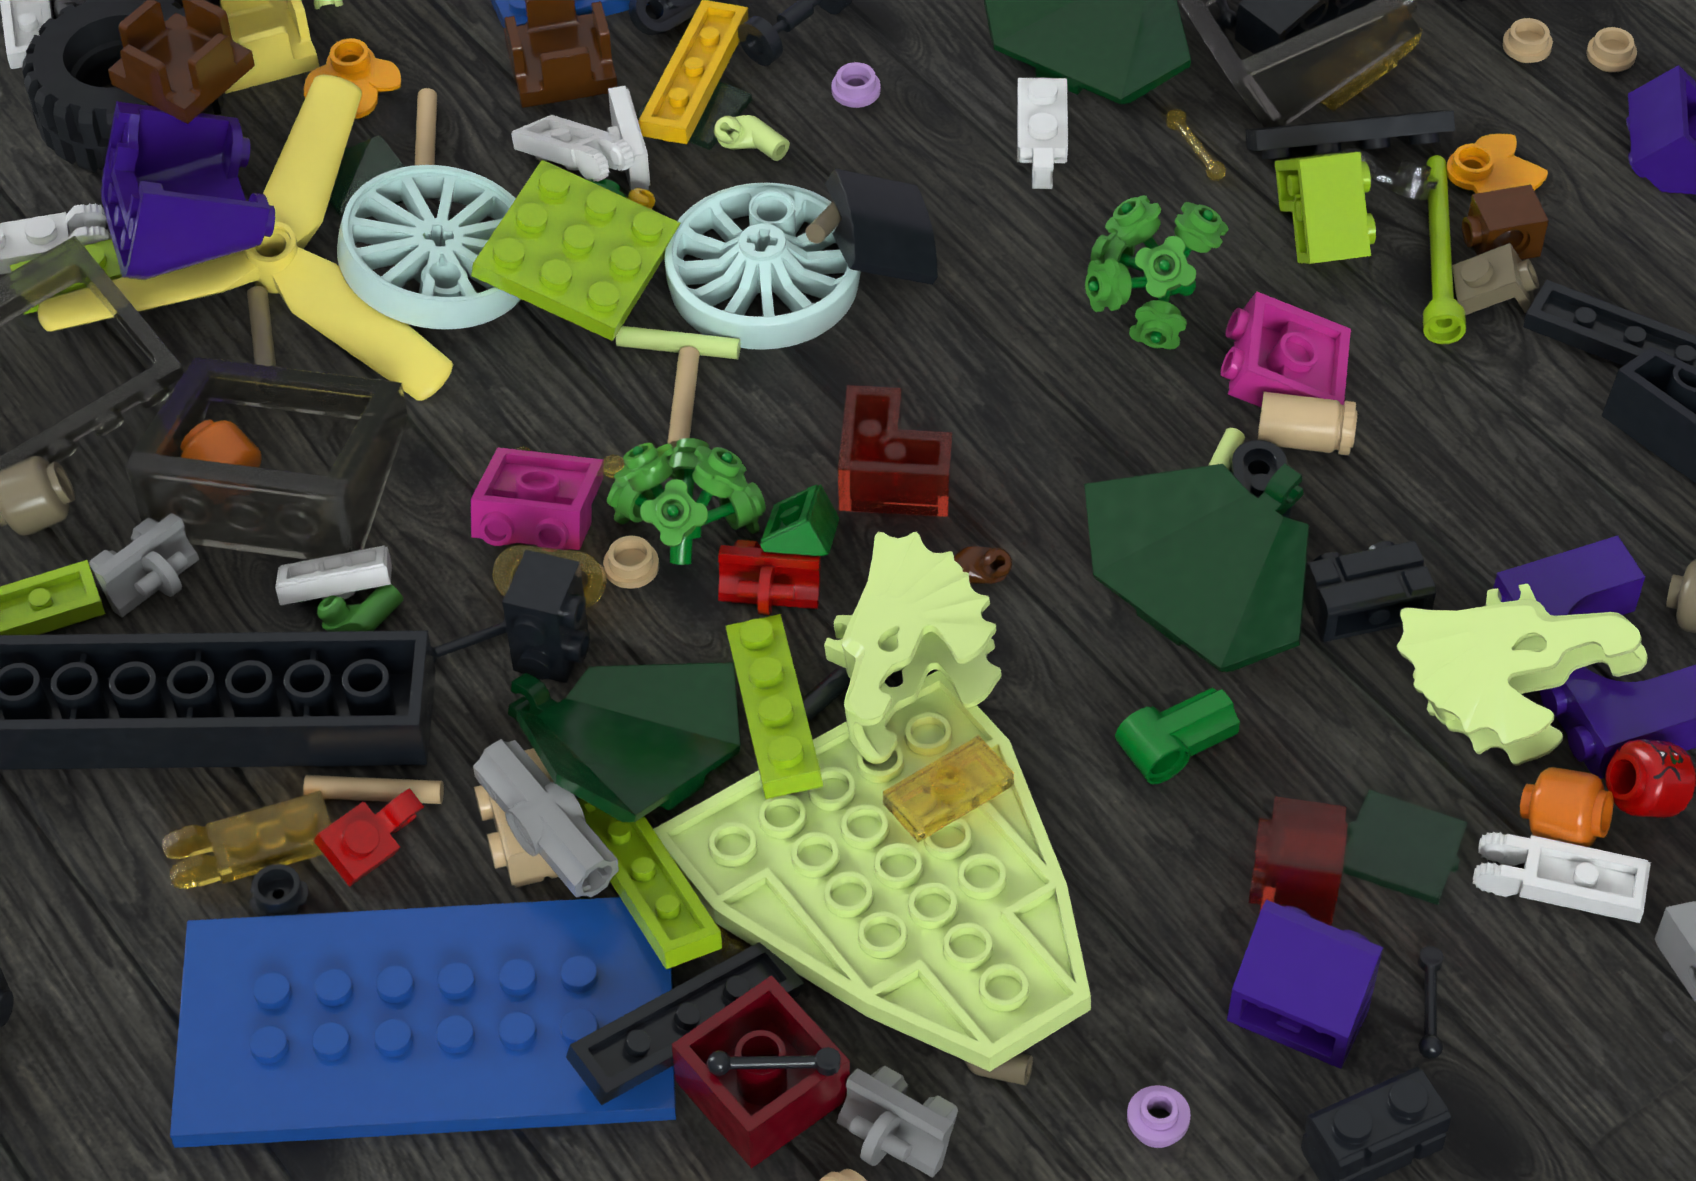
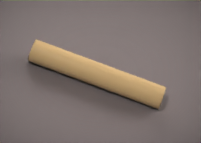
[414,88,437,166]
[667,346,700,448]
[303,775,444,804]

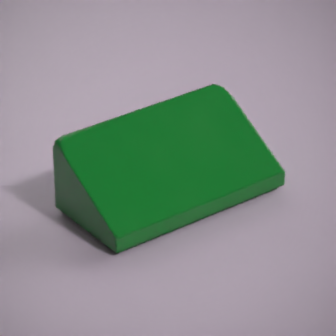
[760,484,839,556]

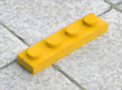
[638,0,749,144]

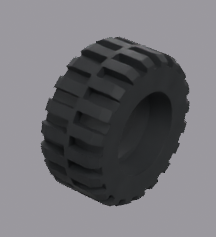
[22,0,223,173]

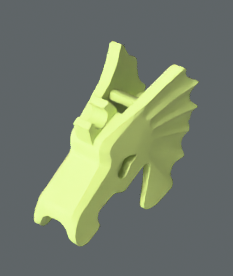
[824,531,1001,764]
[1397,584,1648,766]

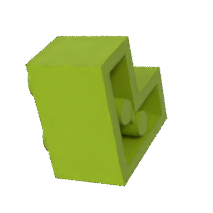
[1275,152,1376,264]

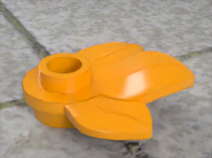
[304,38,401,119]
[1446,134,1548,194]

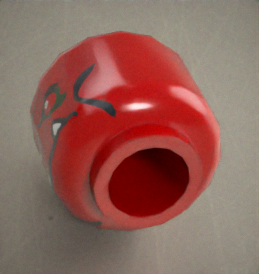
[1605,740,1696,818]

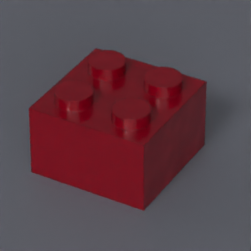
[671,975,850,1169]

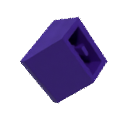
[1227,899,1383,1069]

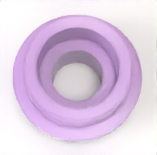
[831,62,880,108]
[1127,1085,1191,1148]

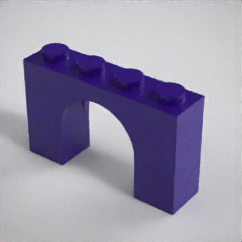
[1493,536,1696,779]

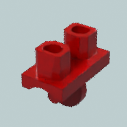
[718,540,821,615]

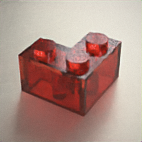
[838,385,952,517]
[1248,796,1348,926]

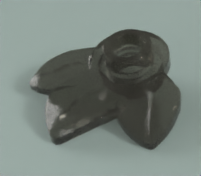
[1341,149,1439,200]

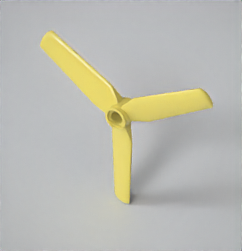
[38,75,453,401]

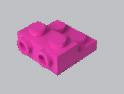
[1221,291,1351,407]
[471,447,604,553]

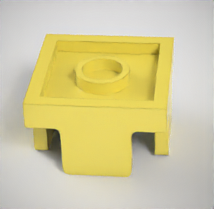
[219,0,319,94]

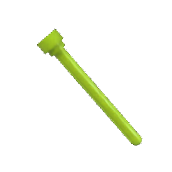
[1423,155,1466,344]

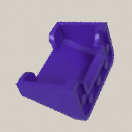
[101,101,275,280]

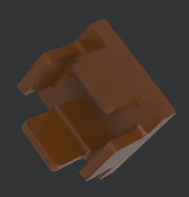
[108,0,255,124]
[504,0,618,108]

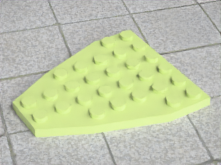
[653,670,1091,1072]

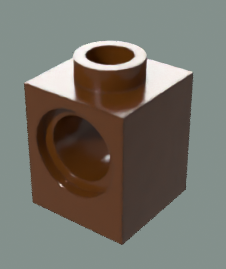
[1462,184,1549,260]

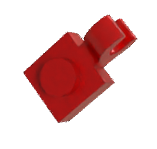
[313,788,424,887]

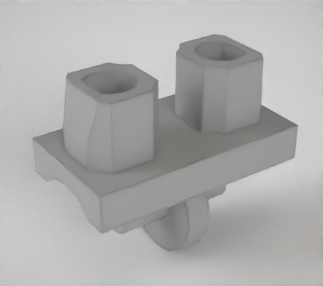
[89,513,199,617]
[837,1065,958,1178]

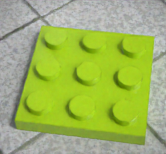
[471,160,681,341]

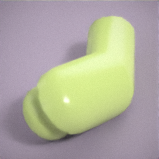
[714,115,790,161]

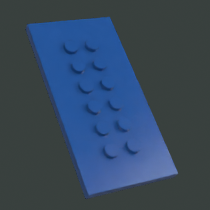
[170,897,676,1148]

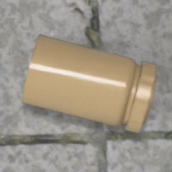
[1257,392,1357,456]

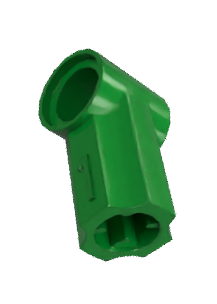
[1115,687,1240,784]

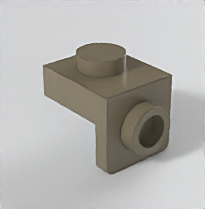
[1452,243,1539,315]

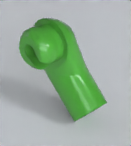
[317,584,403,632]

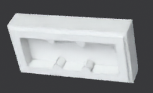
[607,86,650,190]
[275,546,392,605]

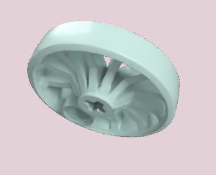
[337,165,521,329]
[664,183,861,350]

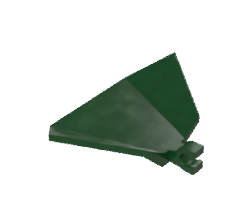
[984,0,1191,105]
[1084,463,1309,672]
[508,662,740,822]

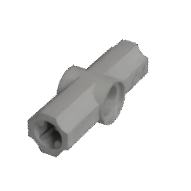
[473,739,619,898]

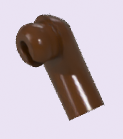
[954,546,1012,584]

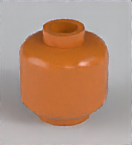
[180,419,262,500]
[1520,767,1613,847]

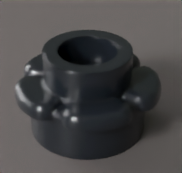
[250,864,309,917]

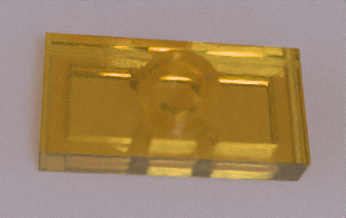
[883,735,1014,842]

